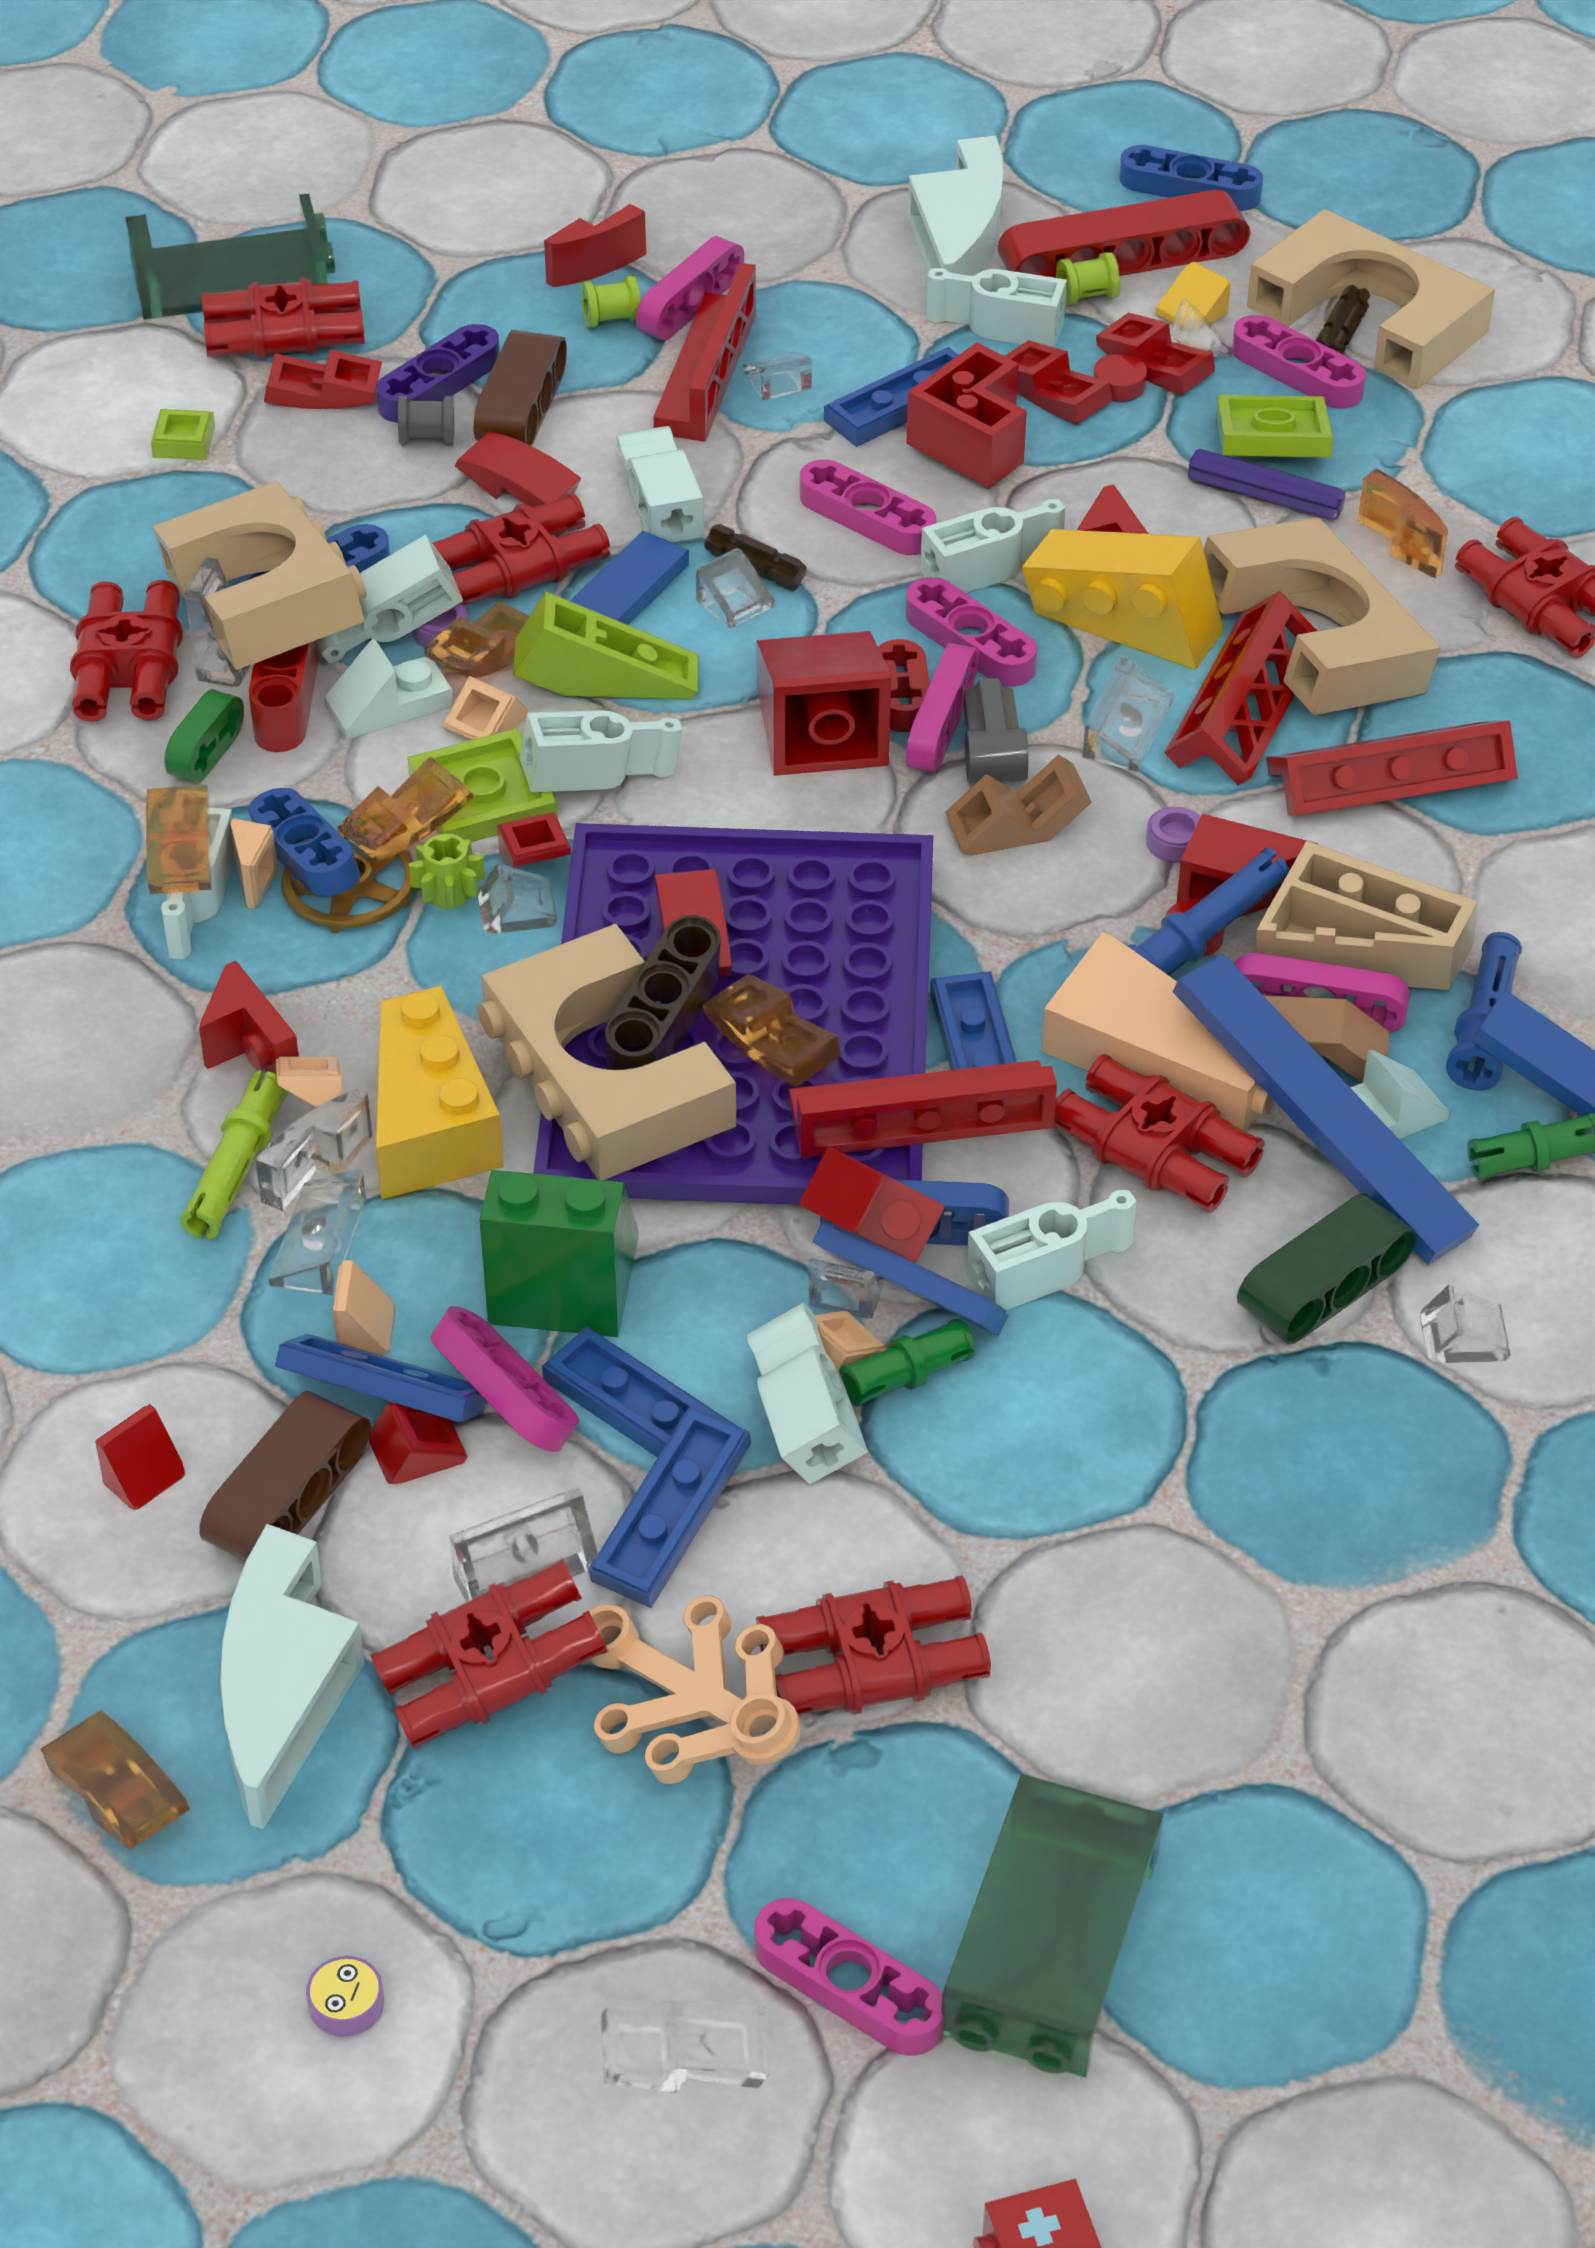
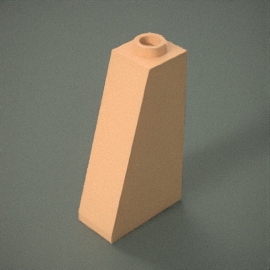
[1042,932,1274,1131]

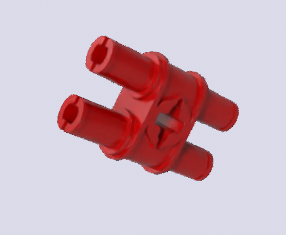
[201,278,365,359]
[432,494,610,606]
[1455,517,1595,658]
[70,580,183,722]
[1054,1054,1265,1213]
[370,1558,609,1750]
[756,1575,991,1715]

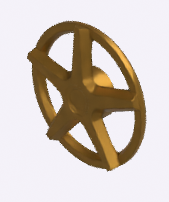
[281,830,415,933]

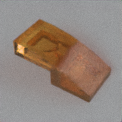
[1357,468,1448,578]
[424,601,529,678]
[337,756,474,862]
[146,785,212,894]
[703,973,841,1087]
[40,1710,190,1850]

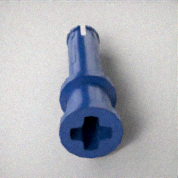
[1128,847,1290,976]
[1446,932,1522,1090]

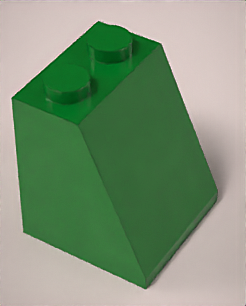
[479,1170,639,1337]

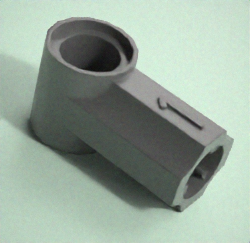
[963,678,1029,783]

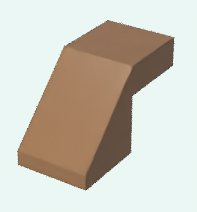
[945,754,1092,856]
[1264,996,1390,1083]

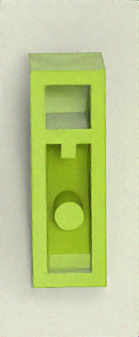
[513,592,699,699]

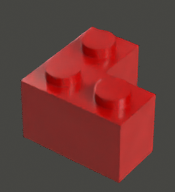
[906,342,1027,488]

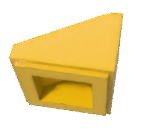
[1155,262,1231,335]

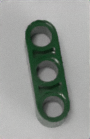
[1237,1193,1417,1344]

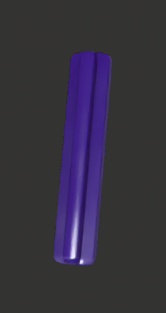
[1188,449,1346,520]

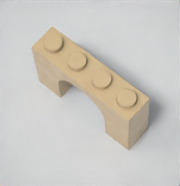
[1247,209,1495,390]
[152,480,366,670]
[1204,517,1441,715]
[477,924,736,1180]

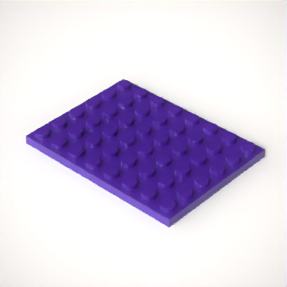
[533,823,934,1205]

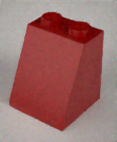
[756,631,891,776]

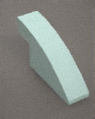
[908,135,1004,276]
[220,1524,365,1829]

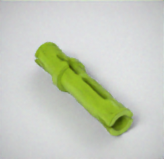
[179,1071,289,1240]

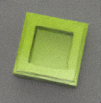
[151,409,215,460]

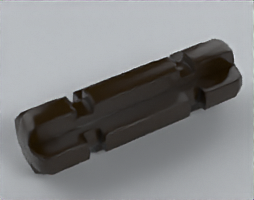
[1316,285,1371,355]
[704,524,807,590]

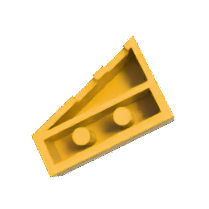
[1022,529,1224,670]
[376,985,504,1200]

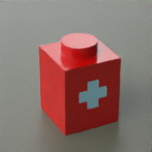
[973,2178,1101,2248]

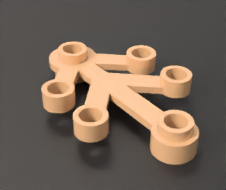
[589,1595,801,1784]

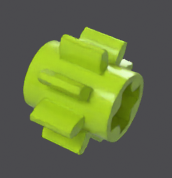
[408,834,485,908]

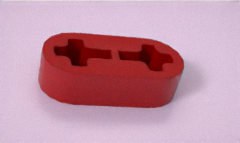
[878,639,930,733]

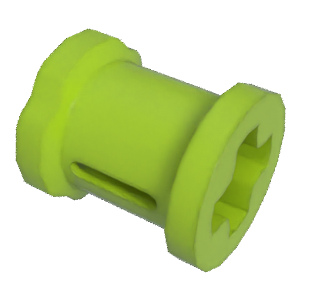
[1056,252,1120,307]
[580,275,641,329]

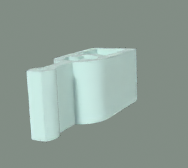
[926,268,1067,347]
[616,426,704,542]
[921,499,1066,593]
[317,535,463,663]
[520,710,682,792]
[161,805,235,960]
[966,1190,1137,1310]
[747,1302,868,1485]

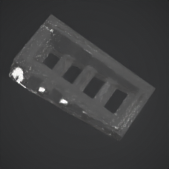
[185,557,252,687]

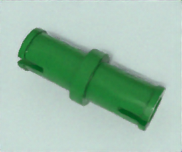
[1467,1112,1595,1180]
[840,1319,976,1406]

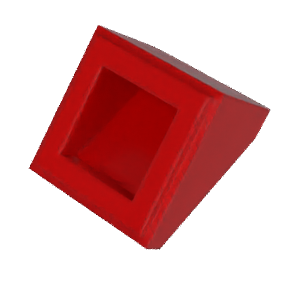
[497,812,571,867]
[369,1403,468,1484]
[95,1404,185,1510]

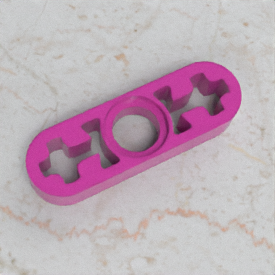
[636,236,745,341]
[1232,315,1366,408]
[799,460,936,555]
[906,577,1037,686]
[906,642,979,773]
[1234,953,1410,1033]
[430,1306,579,1452]
[754,1898,946,2056]

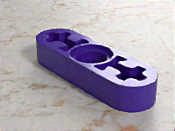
[376,324,500,423]

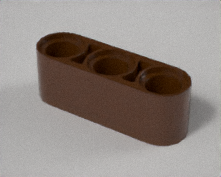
[473,330,567,446]
[199,1391,371,1561]

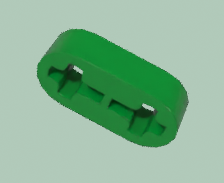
[164,689,244,783]

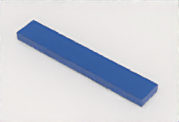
[1173,953,1479,1265]

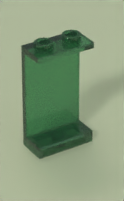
[125,193,335,320]
[941,1774,1164,2078]

